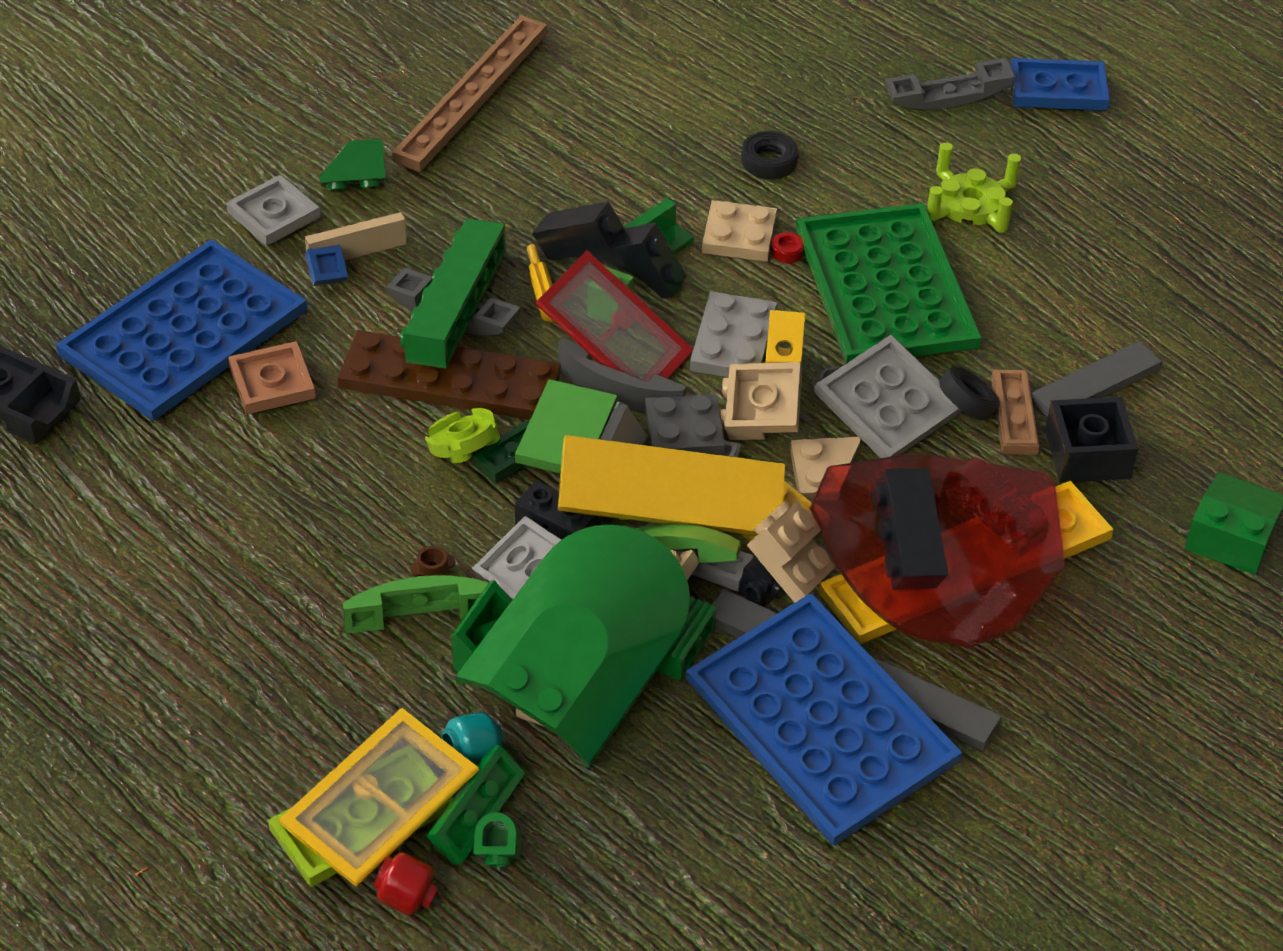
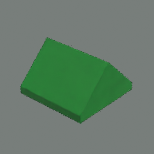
[452,580,512,672]

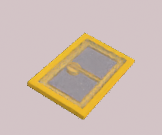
[279,708,479,887]

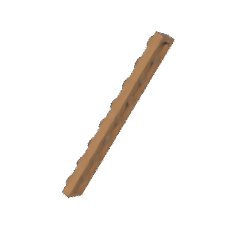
[392,15,547,172]

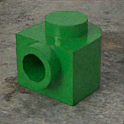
[474,812,522,867]

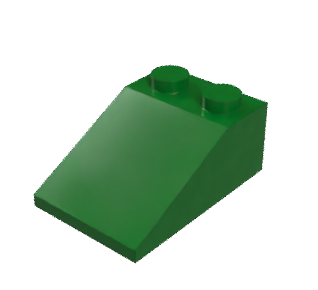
[1184,472,1283,575]

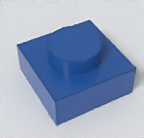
[305,245,348,286]

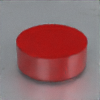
[771,232,804,263]

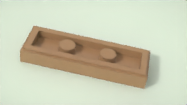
[991,369,1039,455]

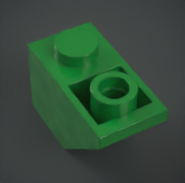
[319,139,386,191]

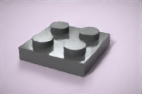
[645,394,725,455]

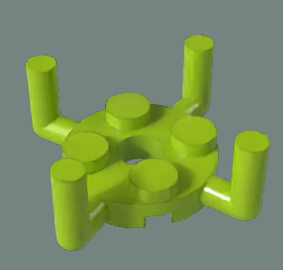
[927,142,1021,233]

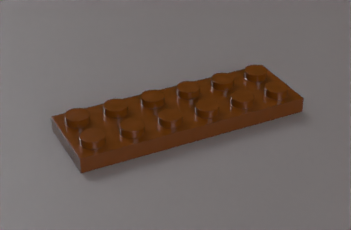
[338,330,561,420]

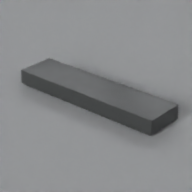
[1031,341,1162,417]

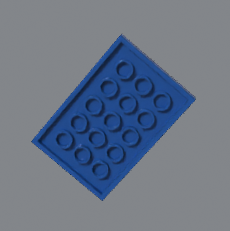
[56,239,308,421]
[686,593,962,846]

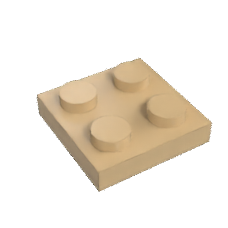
[702,200,777,262]

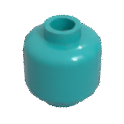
[440,712,504,766]

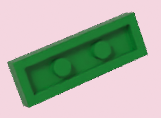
[427,745,525,865]

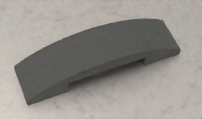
[885,58,1015,109]
[386,268,521,336]
[558,337,686,414]

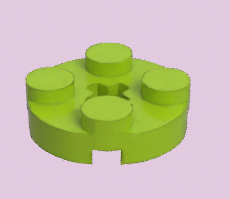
[425,408,500,463]

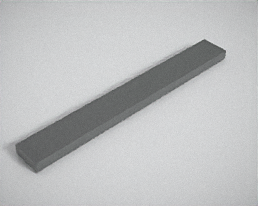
[713,589,1001,751]

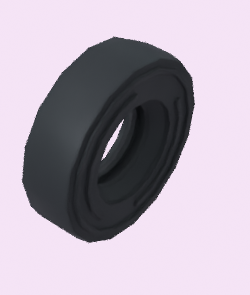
[741,131,799,179]
[939,366,1000,420]

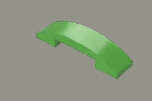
[634,523,741,563]
[342,575,489,634]

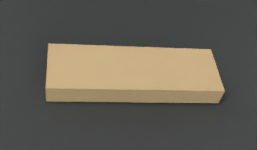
[305,212,407,261]

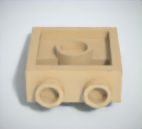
[720,362,802,440]
[747,501,835,603]

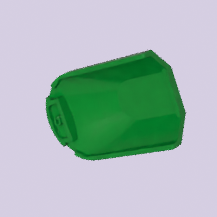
[456,525,690,768]

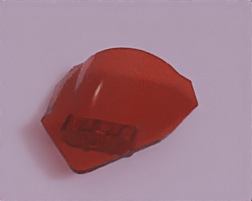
[809,454,1065,648]

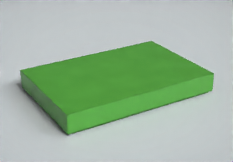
[515,379,617,474]

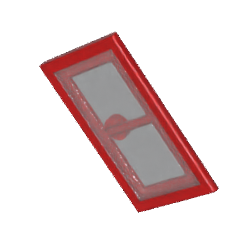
[535,250,693,382]

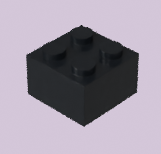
[1045,397,1138,483]

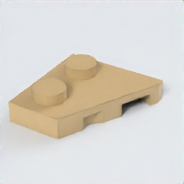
[790,437,860,502]

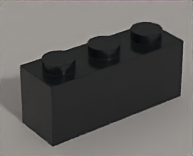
[872,468,948,590]

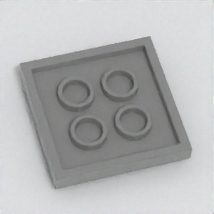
[813,335,962,464]

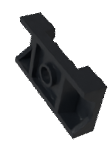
[0,345,81,445]

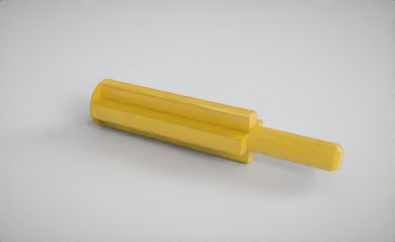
[527,244,553,322]

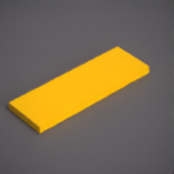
[558,435,785,536]

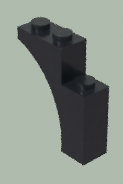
[532,201,687,299]

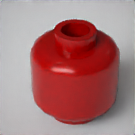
[372,852,439,916]

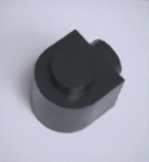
[740,557,786,607]

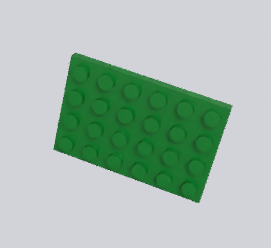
[795,203,981,364]

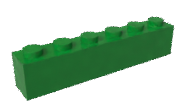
[400,218,506,368]

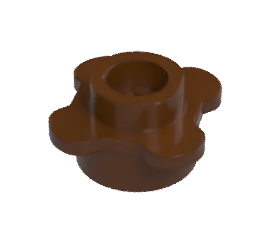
[410,546,455,577]

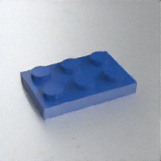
[1010,58,1110,111]

